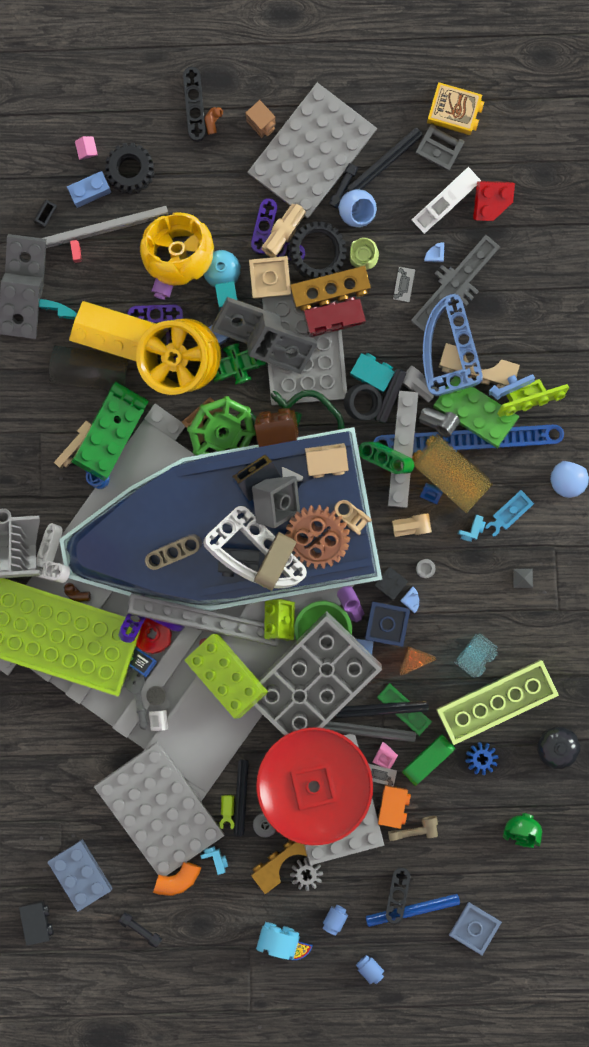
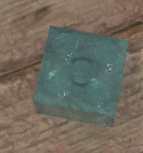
[454,633,498,678]

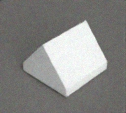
[149,710,168,731]

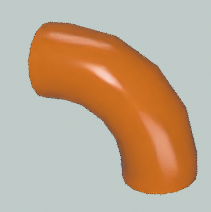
[153,862,201,896]

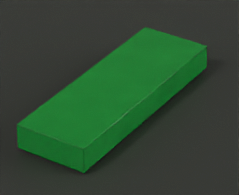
[377,683,432,736]

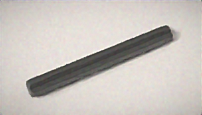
[323,721,416,742]

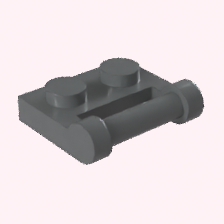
[415,123,465,171]

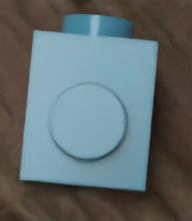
[457,515,485,542]
[200,846,228,875]

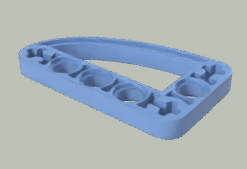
[423,294,483,396]

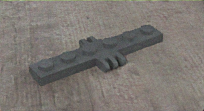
[411,235,500,333]

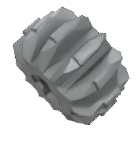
[290,857,323,891]

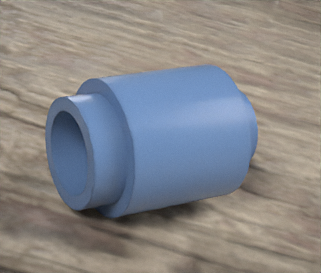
[323,905,348,935]
[356,955,384,984]

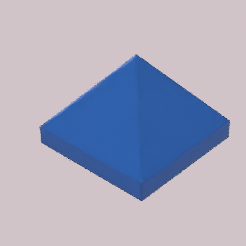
[420,483,444,504]

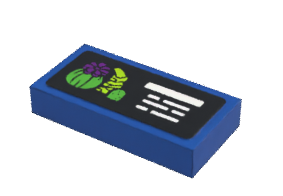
[129,646,157,677]

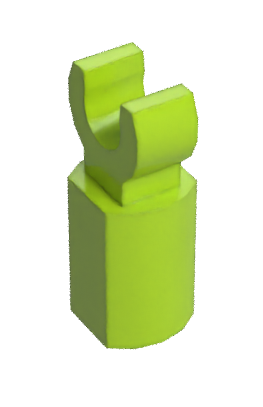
[220,795,234,829]

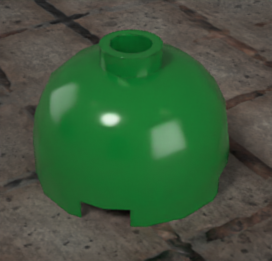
[503,813,542,848]

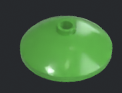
[294,601,352,641]

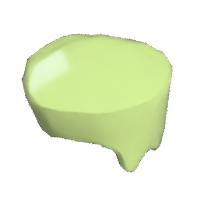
[350,238,379,270]

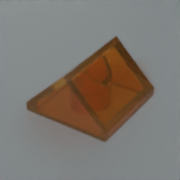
[398,646,437,676]

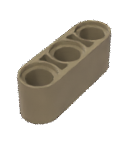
[254,532,297,591]
[145,534,202,570]

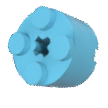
[256,922,300,960]

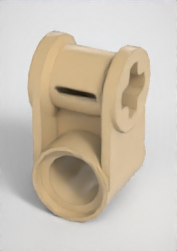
[334,500,372,535]

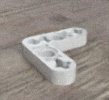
[36,523,70,583]

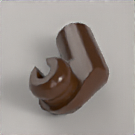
[64,583,91,602]

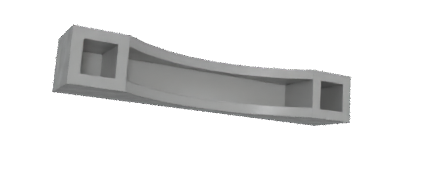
[388,391,418,508]

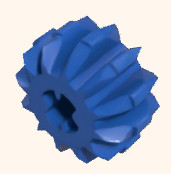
[465,742,498,775]

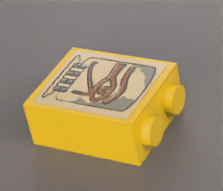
[427,82,484,135]

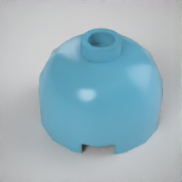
[204,250,240,287]

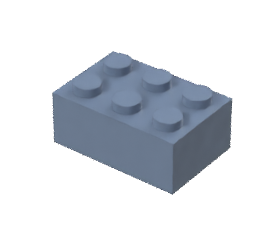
[48,839,113,912]

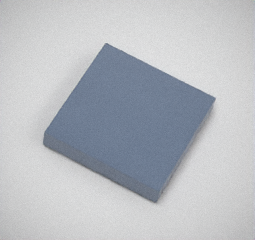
[449,902,502,955]

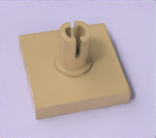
[249,256,291,299]

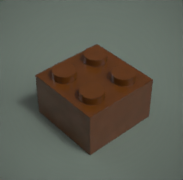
[254,408,299,447]

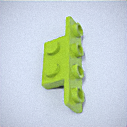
[497,379,569,417]

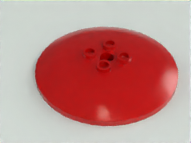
[256,728,373,846]

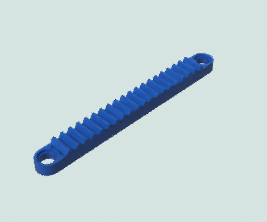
[373,425,564,453]

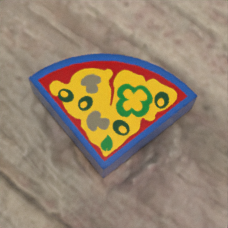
[289,941,313,960]

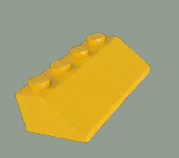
[69,301,156,361]

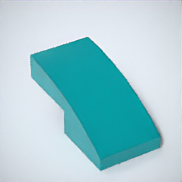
[39,299,77,319]

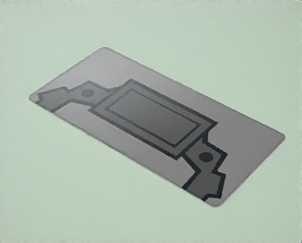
[393,267,415,302]
[369,764,397,786]

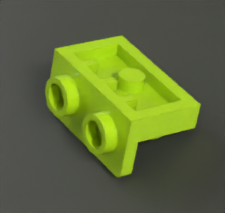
[264,599,295,641]

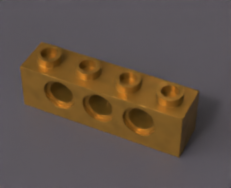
[290,266,371,311]

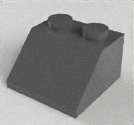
[252,476,300,528]

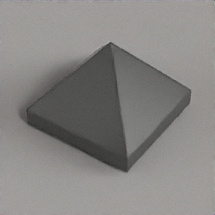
[513,569,533,588]

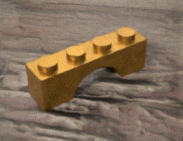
[251,840,307,894]

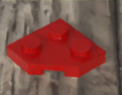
[473,181,515,221]

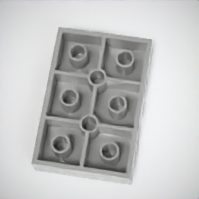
[254,611,382,735]

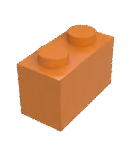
[378,785,411,829]

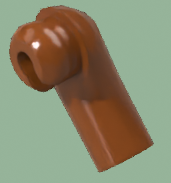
[204,107,223,135]

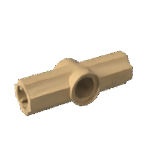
[262,203,306,257]

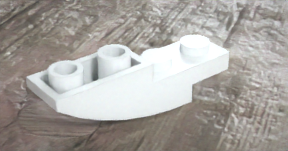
[412,167,481,234]

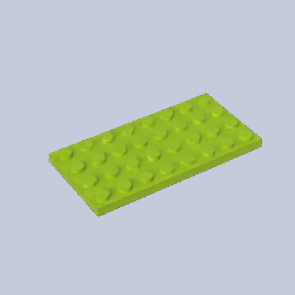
[0,578,141,697]

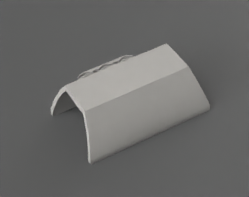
[0,509,40,578]

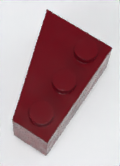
[304,297,366,338]

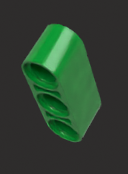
[359,442,414,474]
[402,734,455,786]

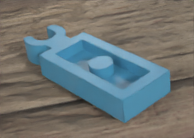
[485,490,534,536]

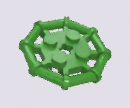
[187,396,256,456]

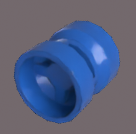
[86,472,109,489]

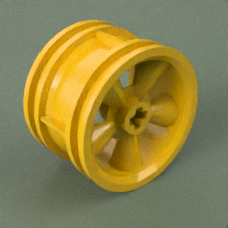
[136,319,221,395]

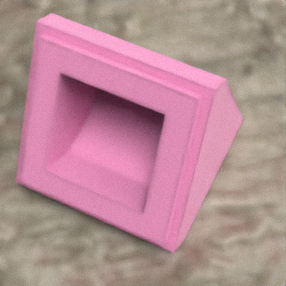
[75,136,98,160]

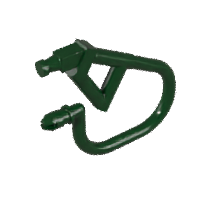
[250,390,345,430]

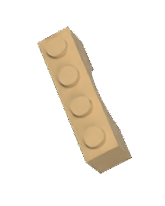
[439,343,520,389]

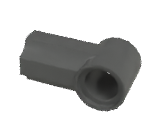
[419,407,460,438]

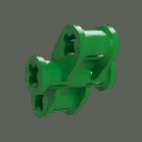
[213,343,266,385]

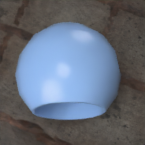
[339,189,377,227]
[550,461,589,498]

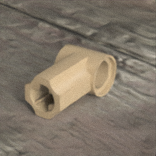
[392,513,432,537]

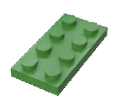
[433,376,519,449]

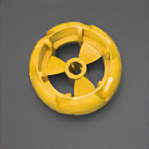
[140,212,214,285]

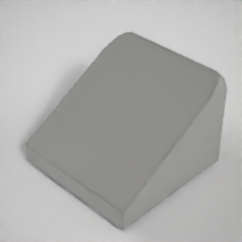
[282,467,303,482]

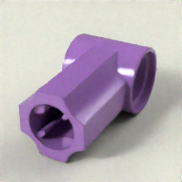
[337,586,364,622]

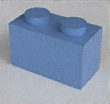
[67,171,112,208]

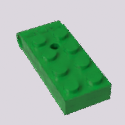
[71,381,149,481]

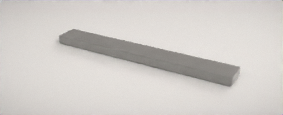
[22,206,169,254]
[127,594,279,647]

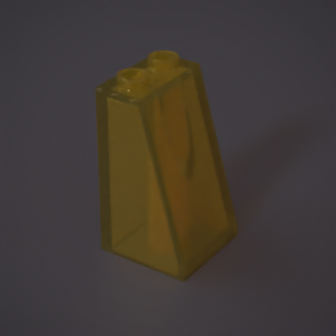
[412,433,493,513]

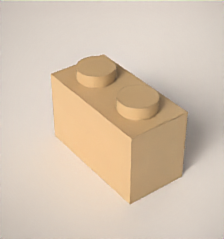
[305,443,349,478]

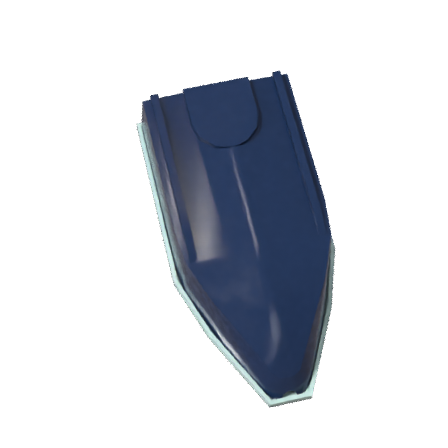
[59,427,382,611]

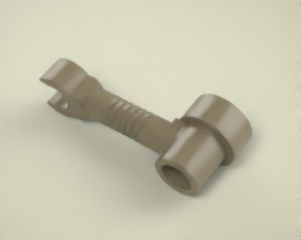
[388,816,438,841]

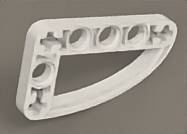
[203,506,307,588]

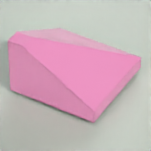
[372,742,398,769]

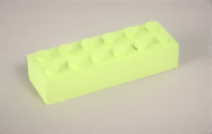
[436,660,559,745]

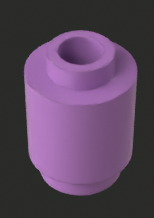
[152,278,174,300]

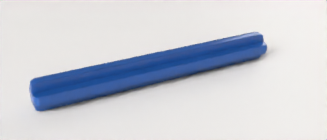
[366,894,460,927]

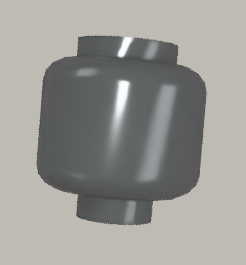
[253,812,276,838]

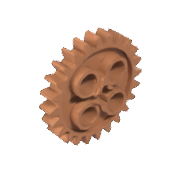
[285,505,350,569]

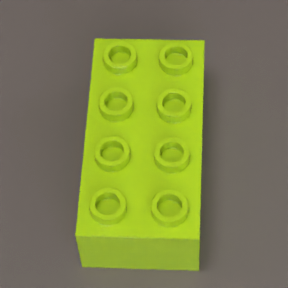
[184,634,268,719]

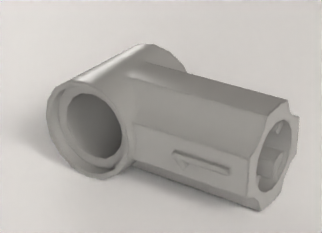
[402,366,439,403]

